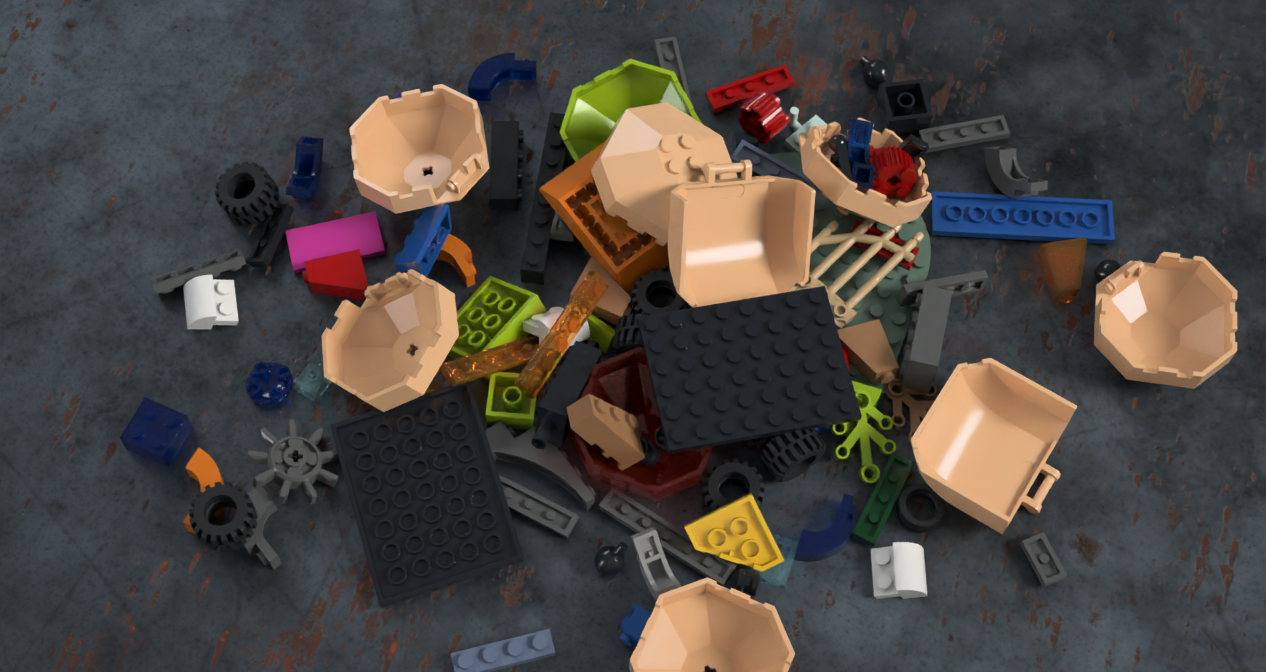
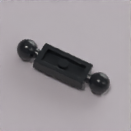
[829,134,853,182]

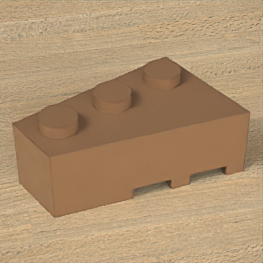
[566,394,645,471]

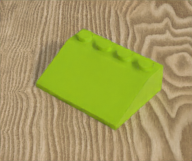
[448,276,547,380]

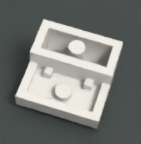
[183,275,238,329]
[522,305,590,352]
[871,542,928,599]

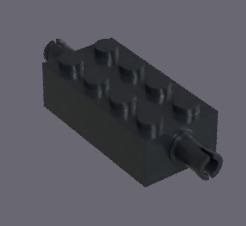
[531,339,602,449]

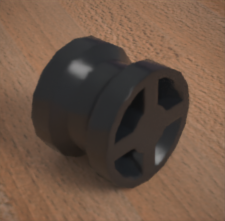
[736,568,760,597]

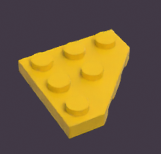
[684,493,785,572]

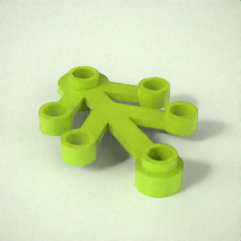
[830,389,896,483]

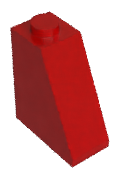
[302,249,368,300]

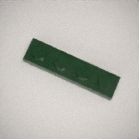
[851,452,914,547]

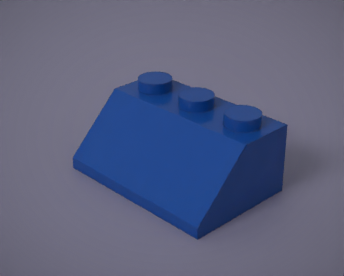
[394,204,452,277]

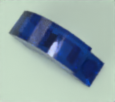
[468,53,537,101]
[846,118,876,189]
[286,136,323,199]
[794,493,857,562]

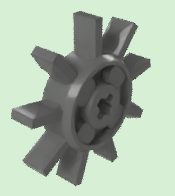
[246,420,339,505]

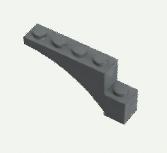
[485,421,596,511]

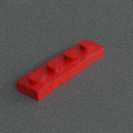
[705,64,794,113]

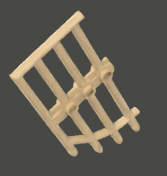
[795,219,924,329]

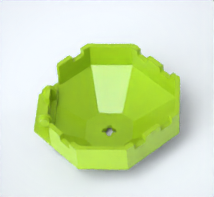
[560,59,702,162]

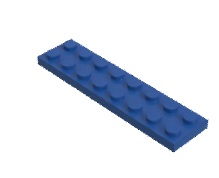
[930,191,1115,244]

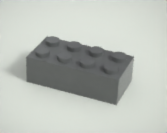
[898,285,952,393]

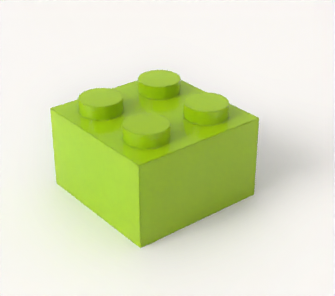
[485,371,540,430]

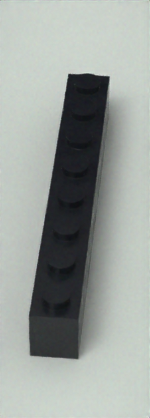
[520,112,568,285]

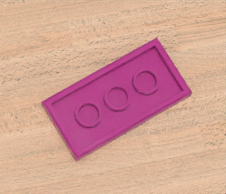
[285,211,385,274]

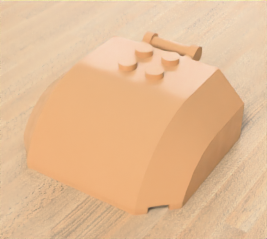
[668,159,816,308]
[910,358,1077,534]

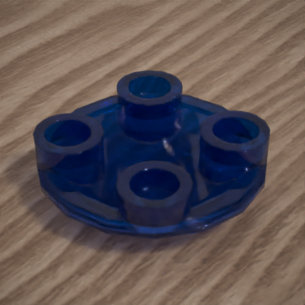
[246,362,294,405]

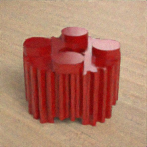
[738,92,790,144]
[867,146,917,199]

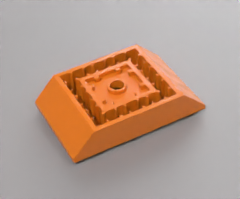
[539,140,670,296]

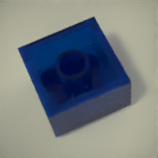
[120,397,193,468]

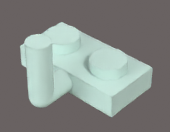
[784,107,828,153]

